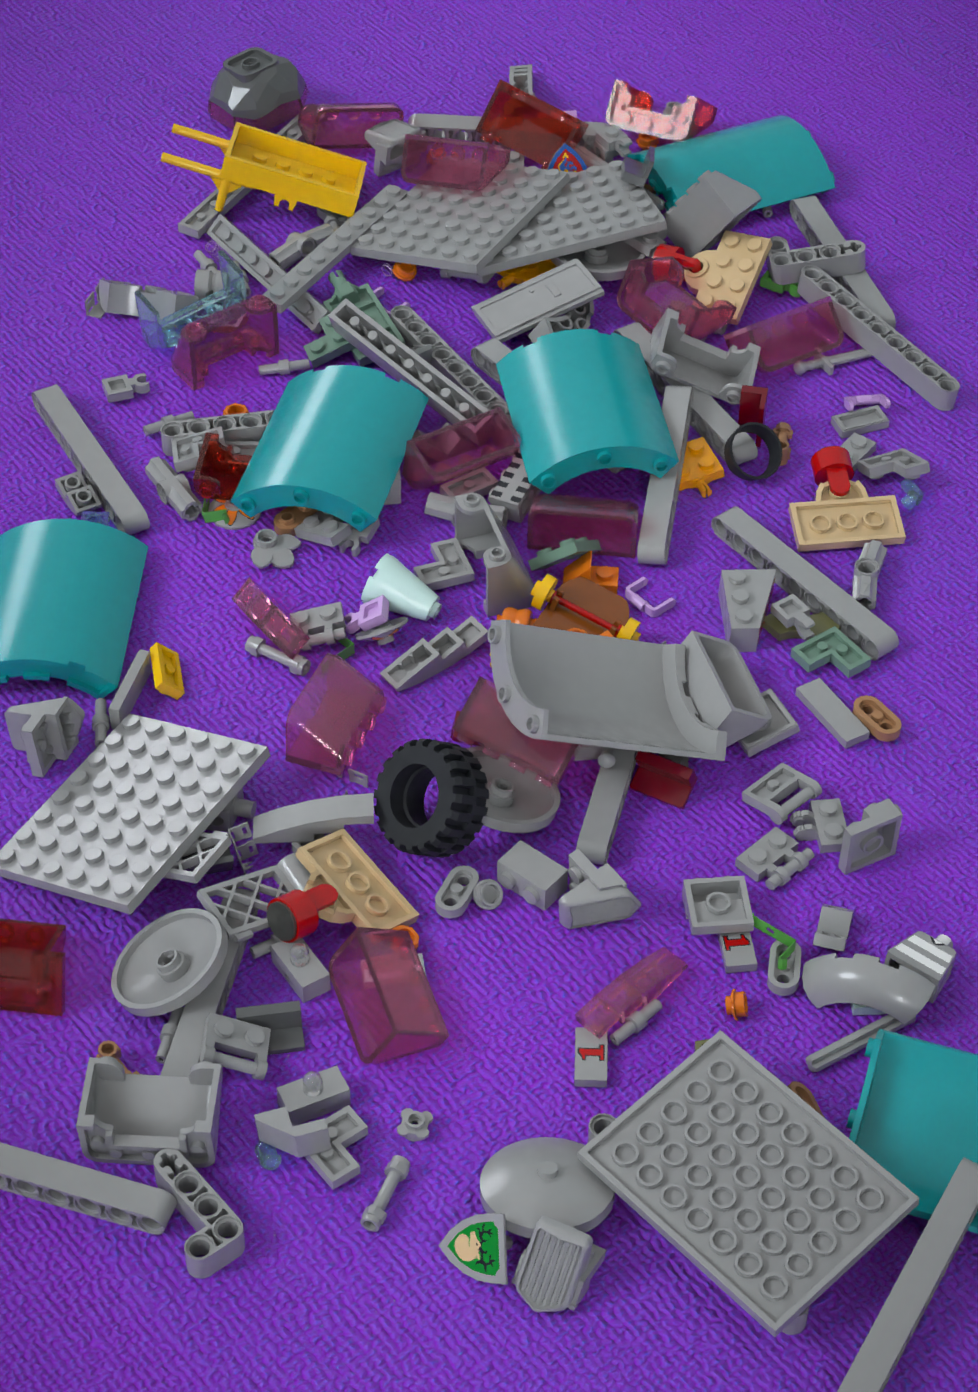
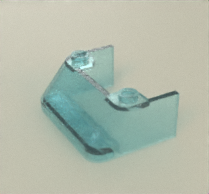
[134,250,247,349]

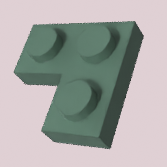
[303,314,356,368]
[528,537,602,571]
[791,626,871,678]

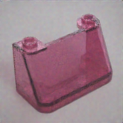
[617,256,737,340]
[171,294,280,391]

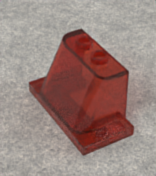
[0,918,66,1016]

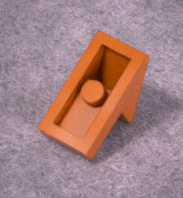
[563,551,619,594]

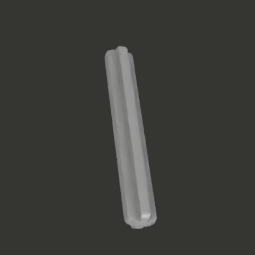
[805,1015,916,1072]

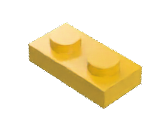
[149,642,185,700]

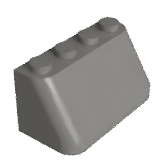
[664,170,762,257]
[681,630,772,747]

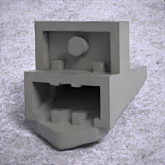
[364,119,426,177]
[4,696,85,777]
[559,848,641,929]
[512,1216,606,1312]

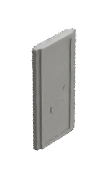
[471,258,605,343]

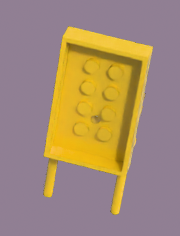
[160,122,367,218]

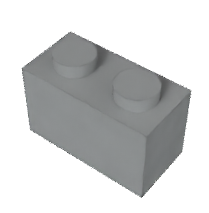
[497,840,568,911]

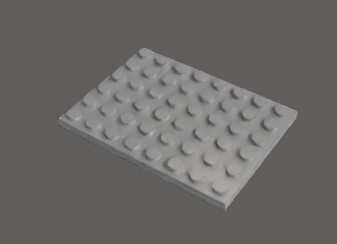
[351,156,570,274]
[477,160,667,277]
[0,713,271,915]
[577,1030,919,1337]

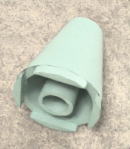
[361,553,442,621]

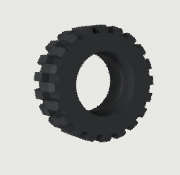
[374,738,489,858]

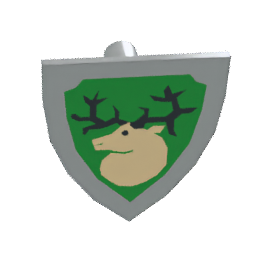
[438,1213,513,1284]

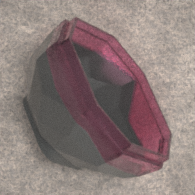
[208,47,308,131]

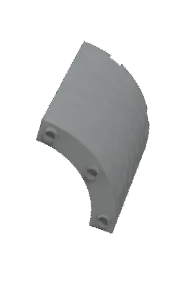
[487,620,727,761]

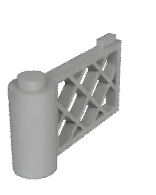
[163,831,232,884]
[196,853,310,943]

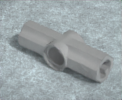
[145,456,202,522]

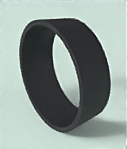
[724,422,782,481]

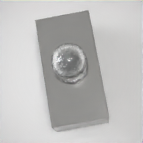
[271,938,331,1003]
[276,1065,351,1126]

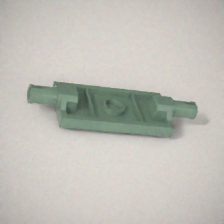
[323,270,406,367]

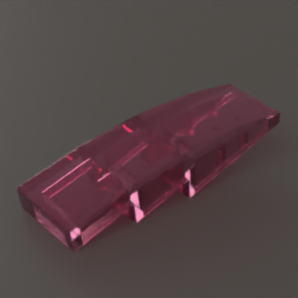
[232,578,310,660]
[575,947,688,1039]

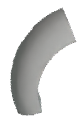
[99,279,199,325]
[528,301,594,343]
[802,953,935,1025]

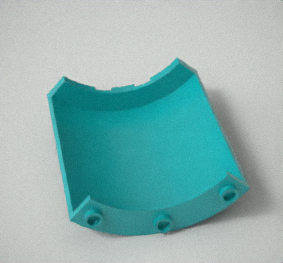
[627,115,835,211]
[496,329,679,495]
[231,365,429,532]
[0,518,148,699]
[846,1029,978,1234]

